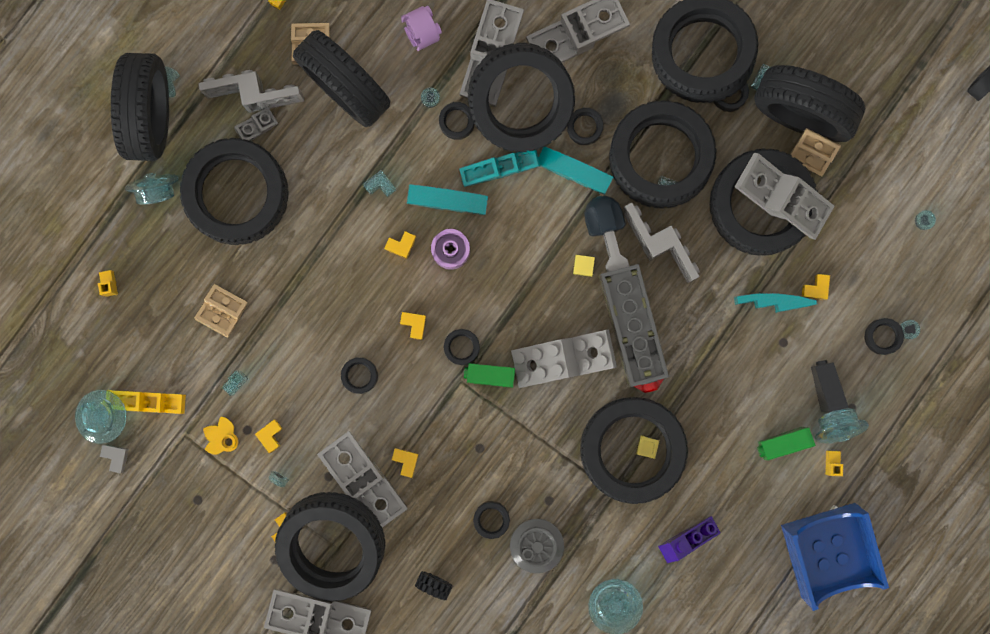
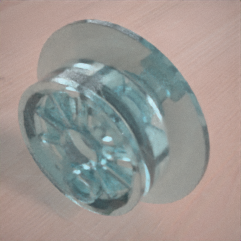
[125,173,179,205]
[75,390,126,444]
[815,408,869,443]
[588,579,643,634]

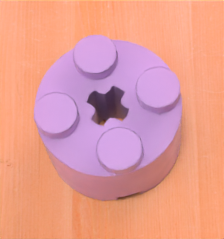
[401,6,442,51]
[431,229,470,269]

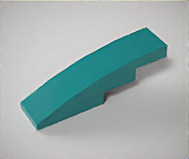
[538,147,613,195]
[459,150,541,187]
[407,184,488,215]
[734,293,817,313]

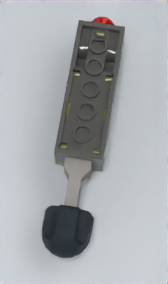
[584,196,669,393]

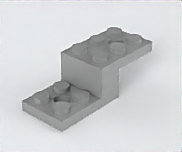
[459,0,524,107]
[526,0,630,63]
[199,70,304,113]
[735,153,834,240]
[622,203,700,283]
[511,330,617,388]
[317,431,408,527]
[264,589,372,634]

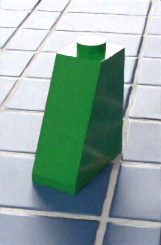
[464,363,515,388]
[757,427,816,460]

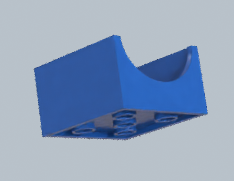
[781,503,889,611]

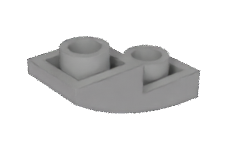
[234,107,278,141]

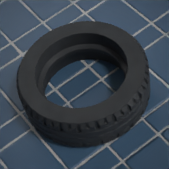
[652,0,759,103]
[293,30,391,127]
[468,42,575,152]
[111,53,169,161]
[754,65,866,142]
[609,100,717,209]
[180,138,289,245]
[710,148,818,256]
[580,397,688,504]
[274,492,386,601]

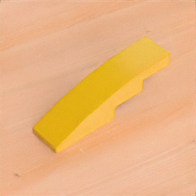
[105,390,186,414]

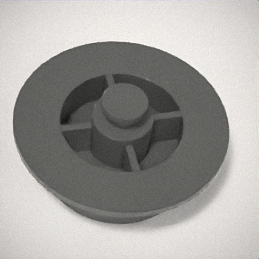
[510,519,564,573]

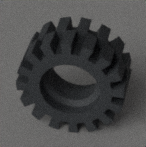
[415,571,453,601]

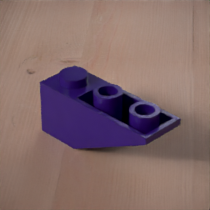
[658,516,721,563]

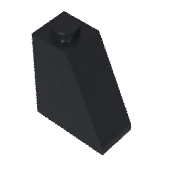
[811,360,849,412]

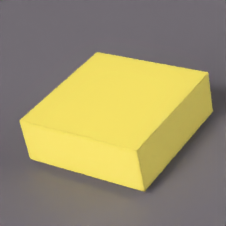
[573,255,595,277]
[636,436,660,459]

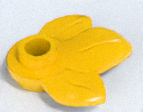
[203,417,239,455]

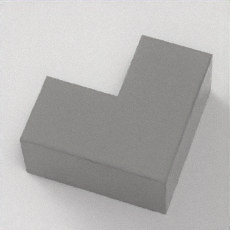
[100,445,129,473]

